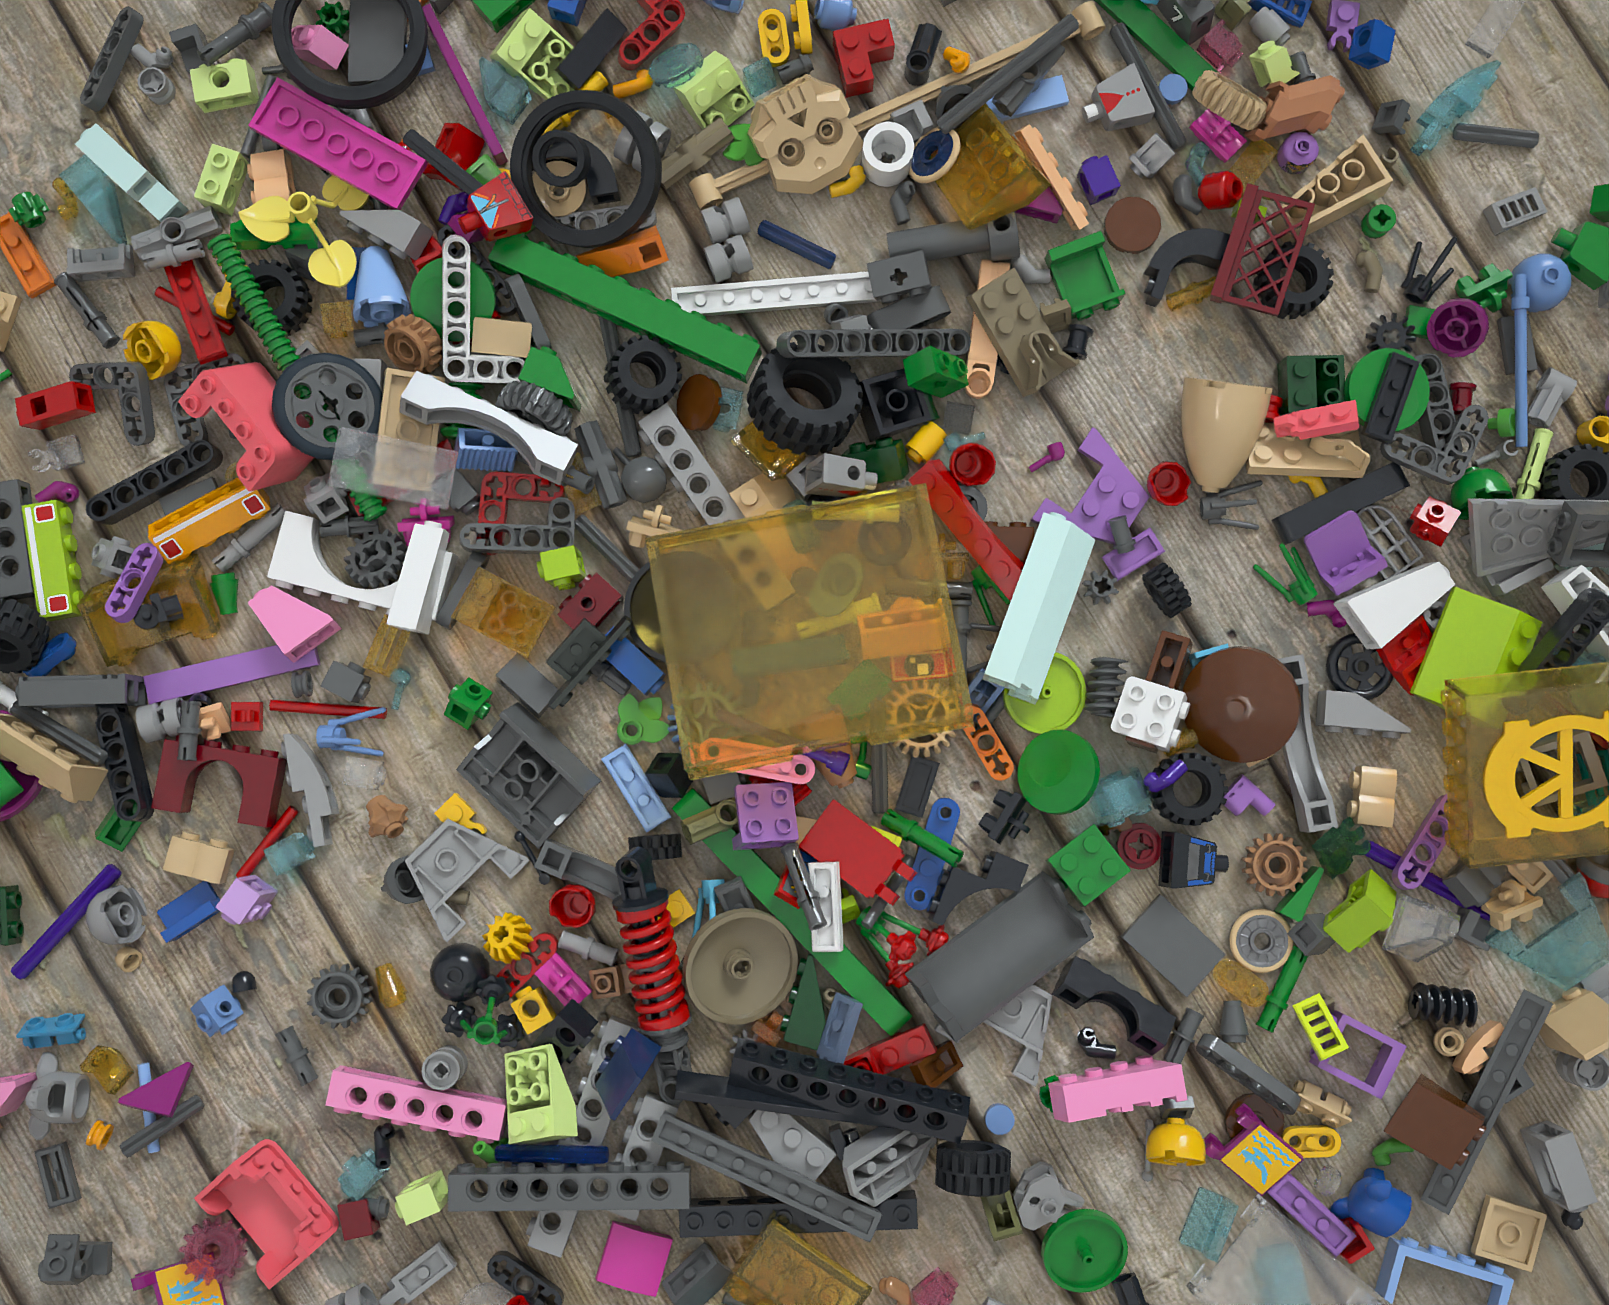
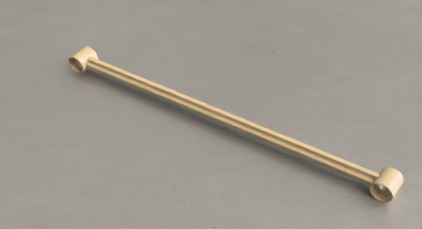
[689,1,1106,210]

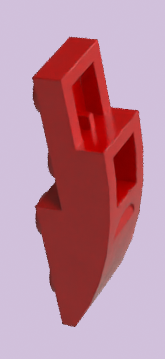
[844,1023,937,1075]

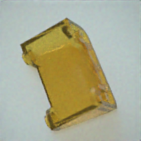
[77,554,221,667]

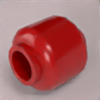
[1198,171,1243,210]

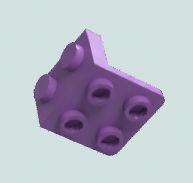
[1304,510,1388,596]

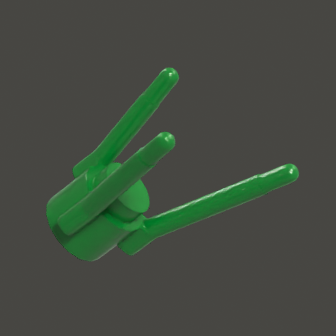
[1253,543,1318,606]
[970,565,1010,626]

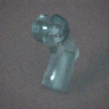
[1185,142,1210,187]

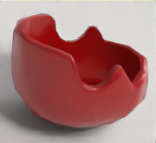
[949,443,996,486]
[1146,461,1191,506]
[549,884,596,928]

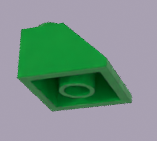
[518,346,582,412]

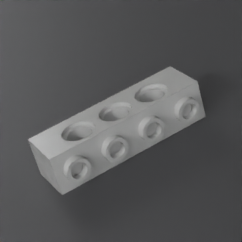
[603,1091,680,1221]

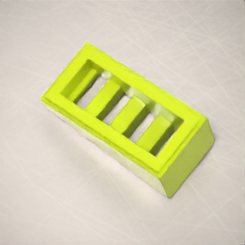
[1292,993,1349,1062]

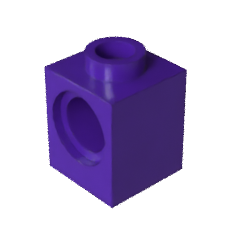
[1077,155,1121,206]

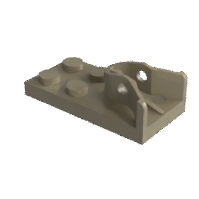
[966,267,1080,397]

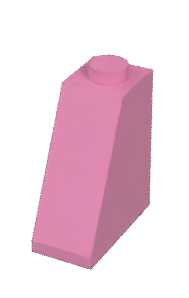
[247,585,341,663]

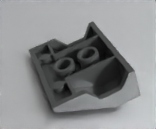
[456,702,601,849]

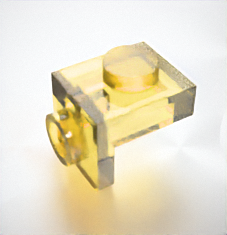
[79,1045,135,1095]

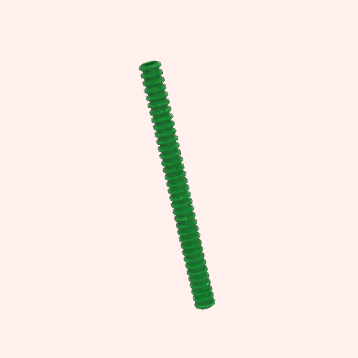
[207,234,388,522]

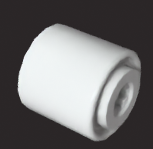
[861,122,914,187]

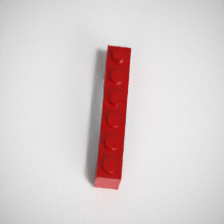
[909,459,1024,602]

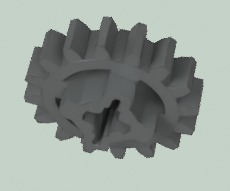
[344,528,407,589]

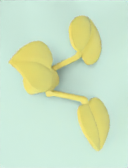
[238,175,369,288]

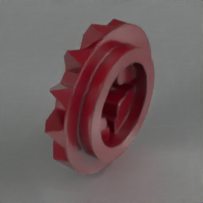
[1116,823,1161,869]

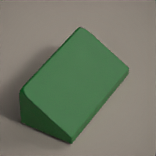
[95,785,142,852]

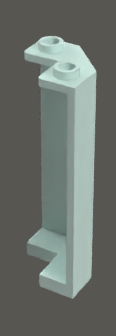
[983,512,1095,705]

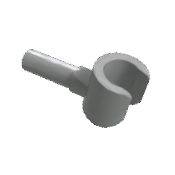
[1474,439,1518,467]

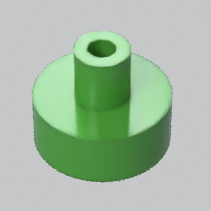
[1488,408,1515,437]

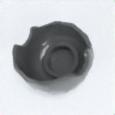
[621,456,667,504]

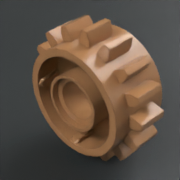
[384,314,442,374]
[1241,833,1308,897]

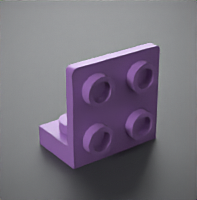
[732,782,799,850]

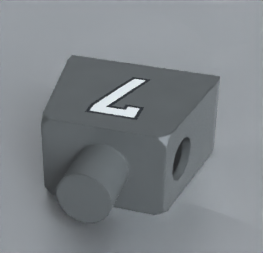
[1156,0,1215,45]

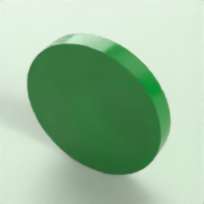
[410,256,496,342]
[1344,348,1430,432]
[1018,729,1100,815]
[1041,1209,1128,1293]

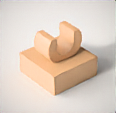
[199,702,231,741]

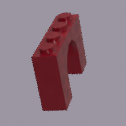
[151,735,287,828]

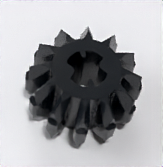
[1366,313,1417,353]

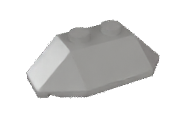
[842,1127,937,1207]

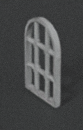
[1357,505,1424,580]

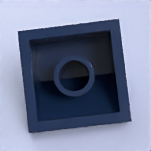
[595,1028,662,1121]

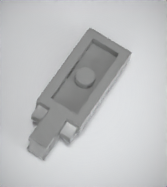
[378,1240,458,1305]

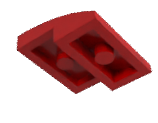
[1376,615,1433,696]

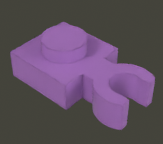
[1326,0,1360,52]

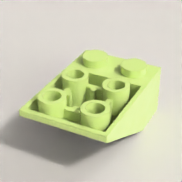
[489,8,575,100]
[504,1044,578,1145]

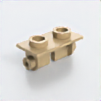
[1293,1080,1352,1128]

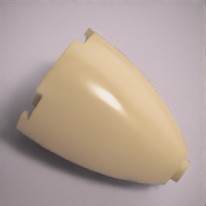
[1181,377,1272,493]

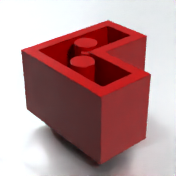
[833,18,895,98]

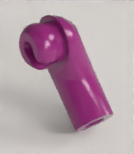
[35,481,79,503]
[1306,600,1347,628]

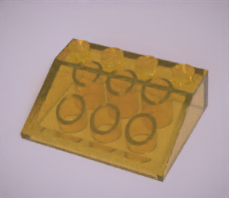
[929,103,1051,230]
[722,1219,873,1305]

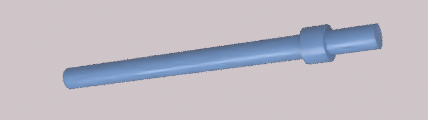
[1511,274,1530,447]

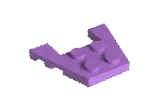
[1031,428,1150,544]

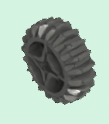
[495,381,573,437]

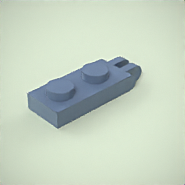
[816,992,863,1064]

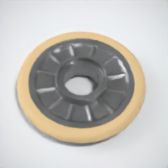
[1229,909,1293,973]

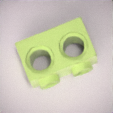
[194,144,249,216]
[395,1170,448,1226]

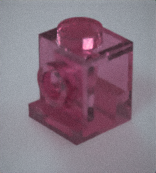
[1196,19,1244,73]
[911,1267,959,1305]

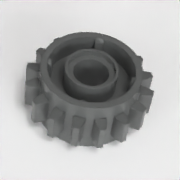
[307,963,373,1029]

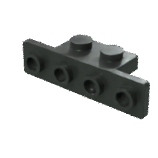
[546,615,631,710]

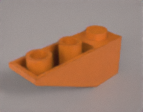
[576,225,669,277]

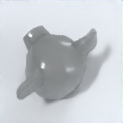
[25,1052,91,1140]

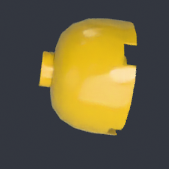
[123,321,182,380]
[1146,1118,1206,1166]

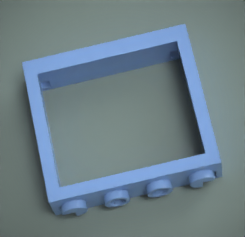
[1371,1237,1514,1305]

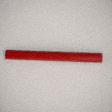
[269,700,387,719]

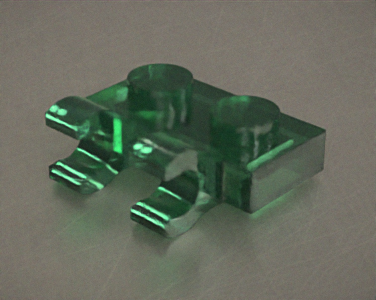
[1312,817,1371,880]

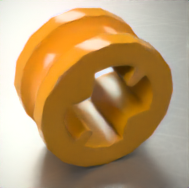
[86,1120,114,1151]

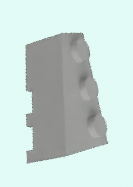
[749,1110,836,1180]

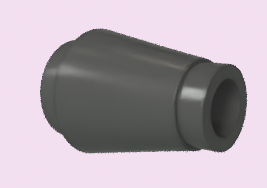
[1219,1001,1249,1043]

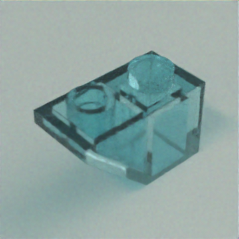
[479,56,532,125]

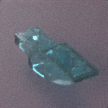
[1410,60,1501,156]

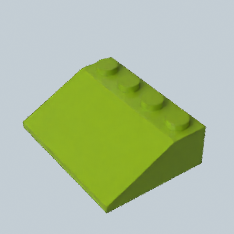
[1410,587,1543,729]

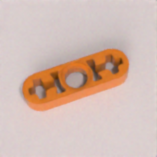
[958,703,1014,781]

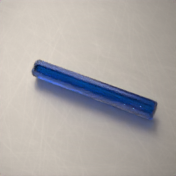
[495,1144,609,1164]

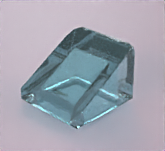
[743,57,777,97]

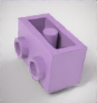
[215,875,278,925]

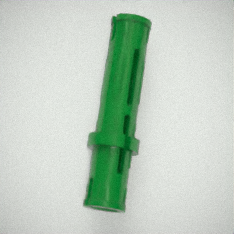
[881,809,964,868]
[1256,946,1309,1033]

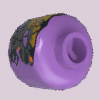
[1277,132,1319,174]

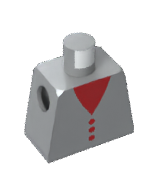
[1081,63,1155,131]
[804,453,877,497]

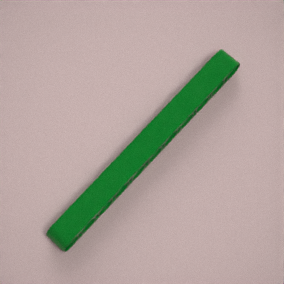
[672,788,913,1037]

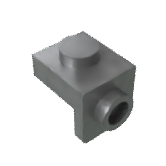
[1129,133,1177,178]

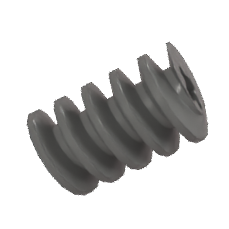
[1084,657,1128,718]

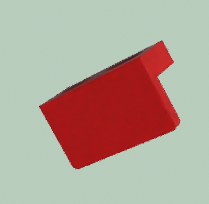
[423,123,485,190]

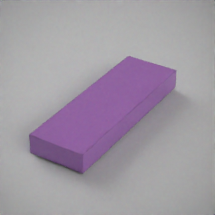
[1267,1173,1356,1257]

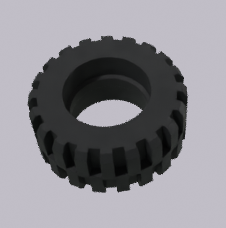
[747,342,863,455]

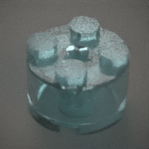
[1089,767,1152,828]

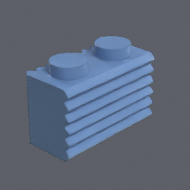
[454,428,518,472]

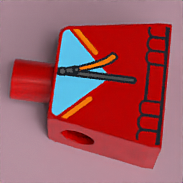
[458,171,533,242]

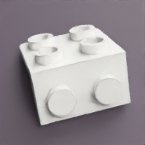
[1111,676,1190,753]

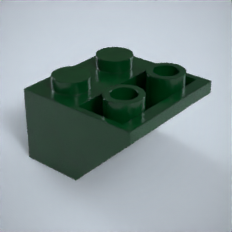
[1277,355,1346,416]

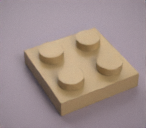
[1470,1194,1547,1272]

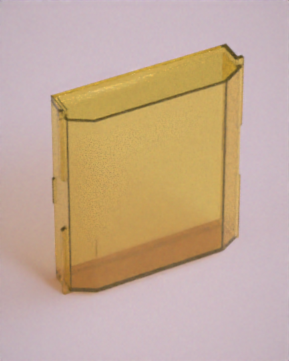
[645,483,974,780]

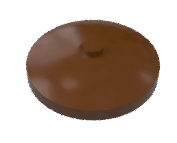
[1182,646,1301,763]

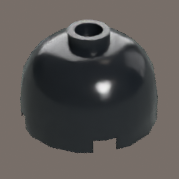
[430,943,490,1002]

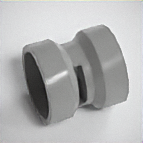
[138,67,176,105]

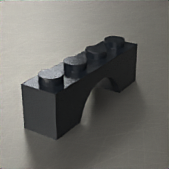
[1052,956,1176,1056]

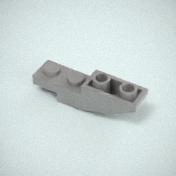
[281,734,340,847]

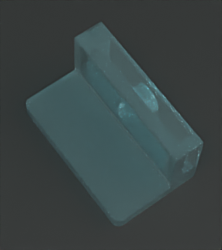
[1179,1187,1239,1263]

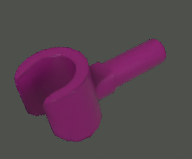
[1028,442,1065,473]

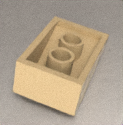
[1539,987,1609,1061]

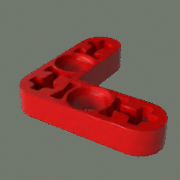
[476,471,566,555]

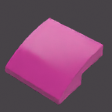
[595,1221,673,1297]

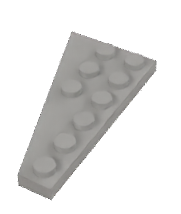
[1468,499,1609,577]

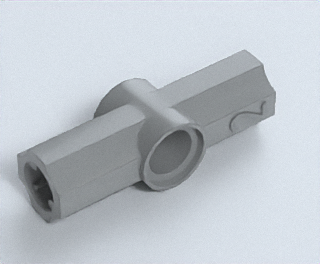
[131,206,222,261]

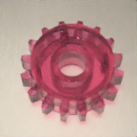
[179,1216,248,1286]

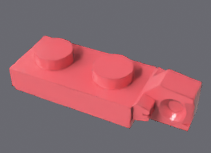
[1274,400,1360,440]

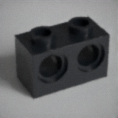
[531,998,598,1066]

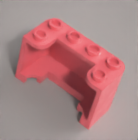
[178,362,314,492]

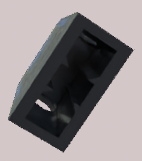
[1158,831,1229,889]

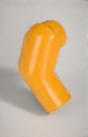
[613,69,653,99]

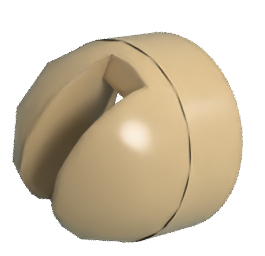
[115,946,142,972]

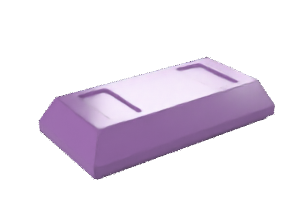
[1102,528,1165,581]

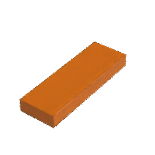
[0,212,56,299]

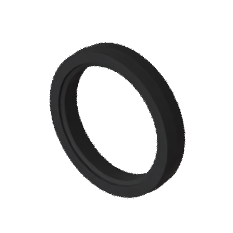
[272,0,428,110]
[510,90,662,248]

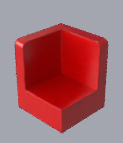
[1339,1217,1375,1264]

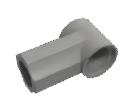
[1527,367,1577,429]

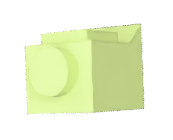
[1249,41,1300,87]

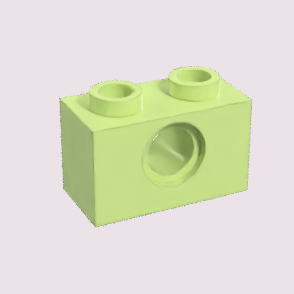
[190,58,259,113]

